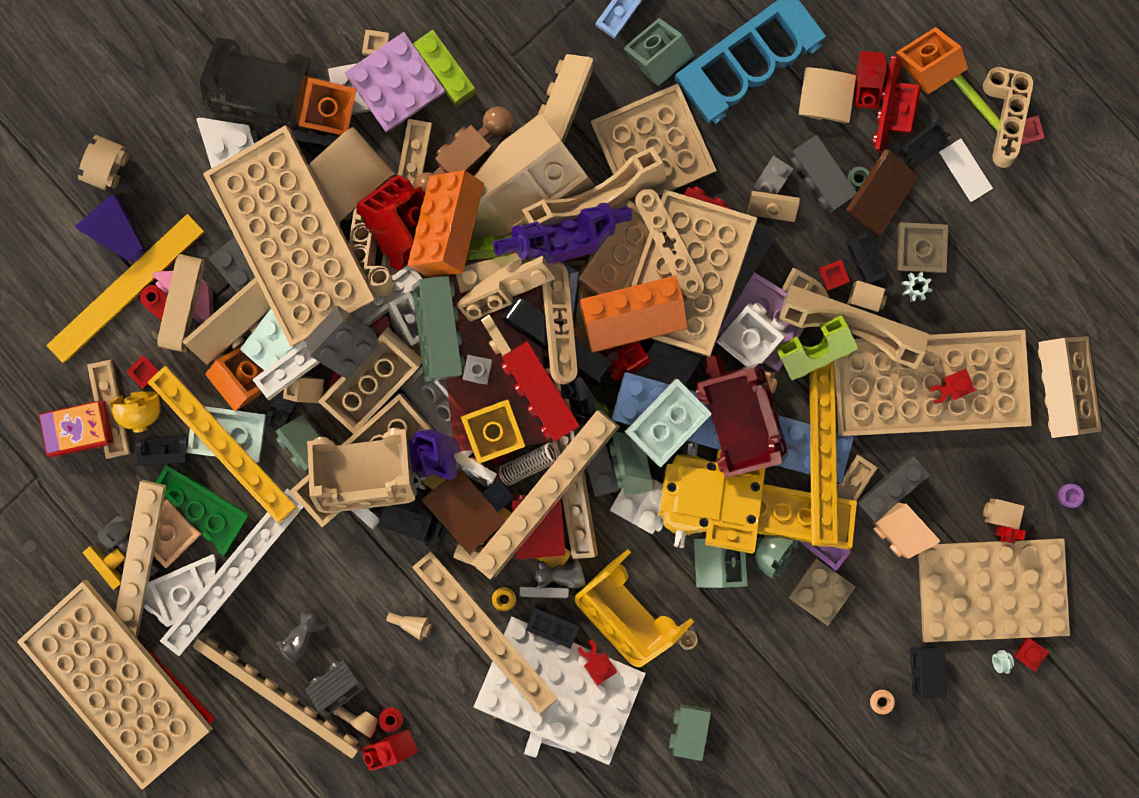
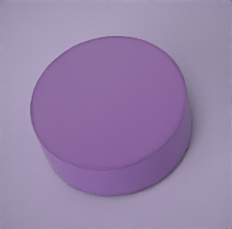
[1058,484,1084,508]

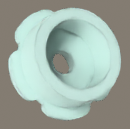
[992,650,1014,674]

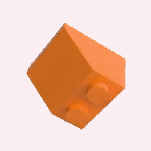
[896,27,968,94]
[298,76,357,135]
[205,345,264,411]

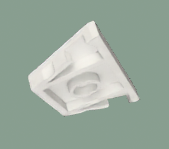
[197,118,254,168]
[144,554,217,627]

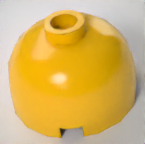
[110,391,161,432]

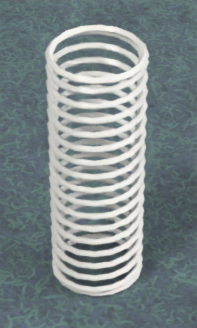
[499,442,560,486]

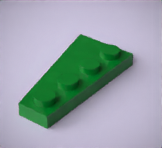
[155,464,250,556]

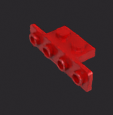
[873,56,921,154]

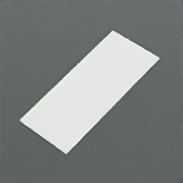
[939,139,993,202]

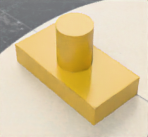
[82,545,126,590]

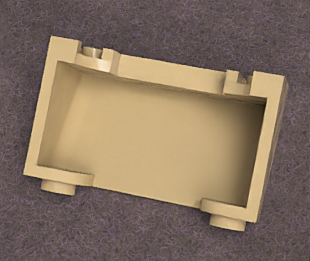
[309,127,396,230]
[307,428,415,513]

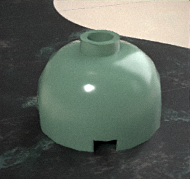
[754,535,799,580]

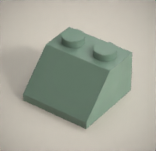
[623,18,695,86]

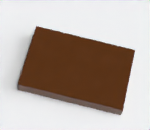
[846,149,918,237]
[422,468,506,555]

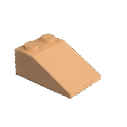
[872,503,940,559]

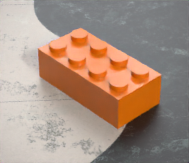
[408,170,484,277]

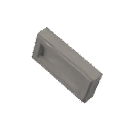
[520,585,569,598]

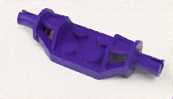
[493,202,632,264]

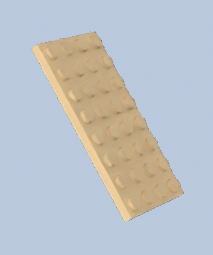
[203,125,377,347]
[834,330,1031,436]
[17,580,213,790]

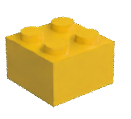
[461,400,525,464]

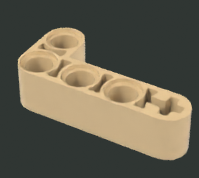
[983,67,1033,168]
[349,207,395,297]
[157,254,205,353]

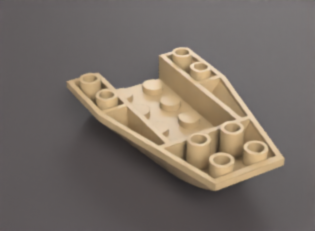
[467,113,596,255]

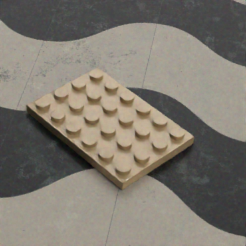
[631,189,758,358]
[918,538,1070,642]

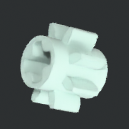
[901,272,932,302]

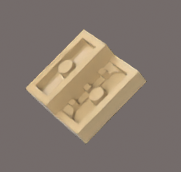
[799,67,856,124]

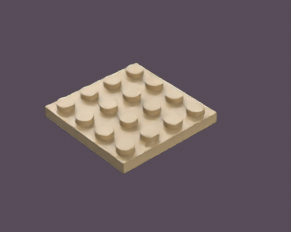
[590,84,717,205]

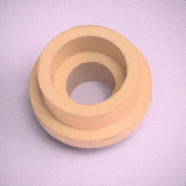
[870,690,895,714]

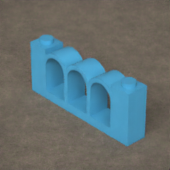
[674,0,826,125]

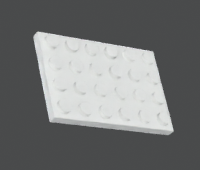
[473,617,645,765]

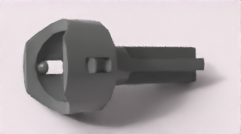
[98,516,159,578]

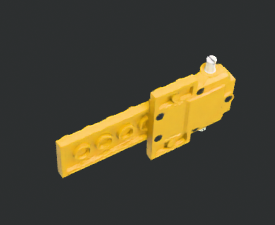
[658,443,857,554]

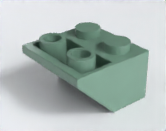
[275,415,322,471]
[609,432,654,496]
[693,538,747,588]

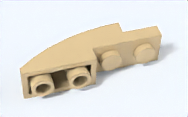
[457,256,556,322]

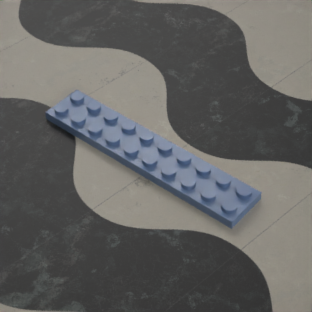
[612,372,854,483]

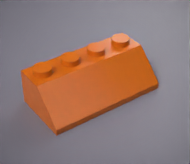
[579,275,687,353]

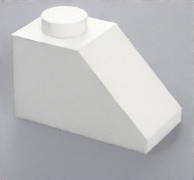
[388,291,419,346]

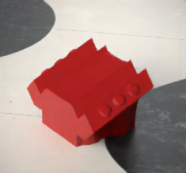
[356,175,425,271]

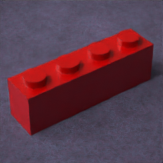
[501,342,579,442]

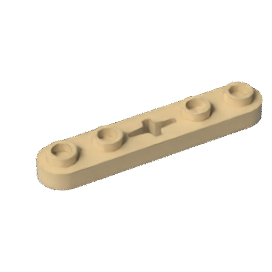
[635,189,705,300]
[542,262,577,384]

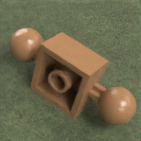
[413,106,514,193]

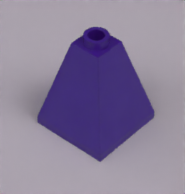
[75,194,145,262]

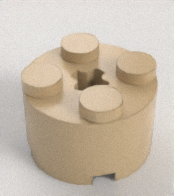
[78,135,129,191]

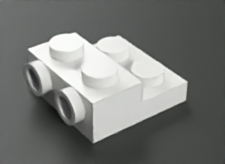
[716,302,787,367]
[610,479,664,534]

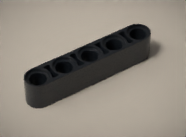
[501,296,612,385]

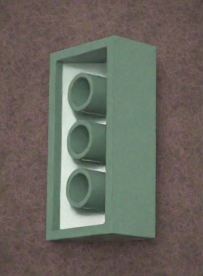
[412,276,465,383]

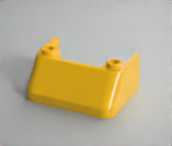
[575,549,694,667]

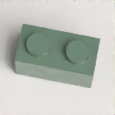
[669,704,711,761]

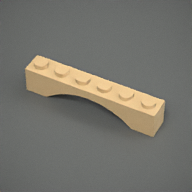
[522,147,667,226]
[779,285,929,369]

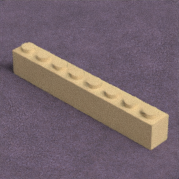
[472,410,620,579]

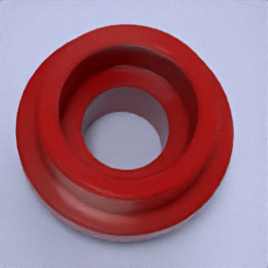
[379,707,403,732]

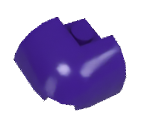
[408,429,462,480]

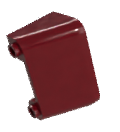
[696,363,788,478]

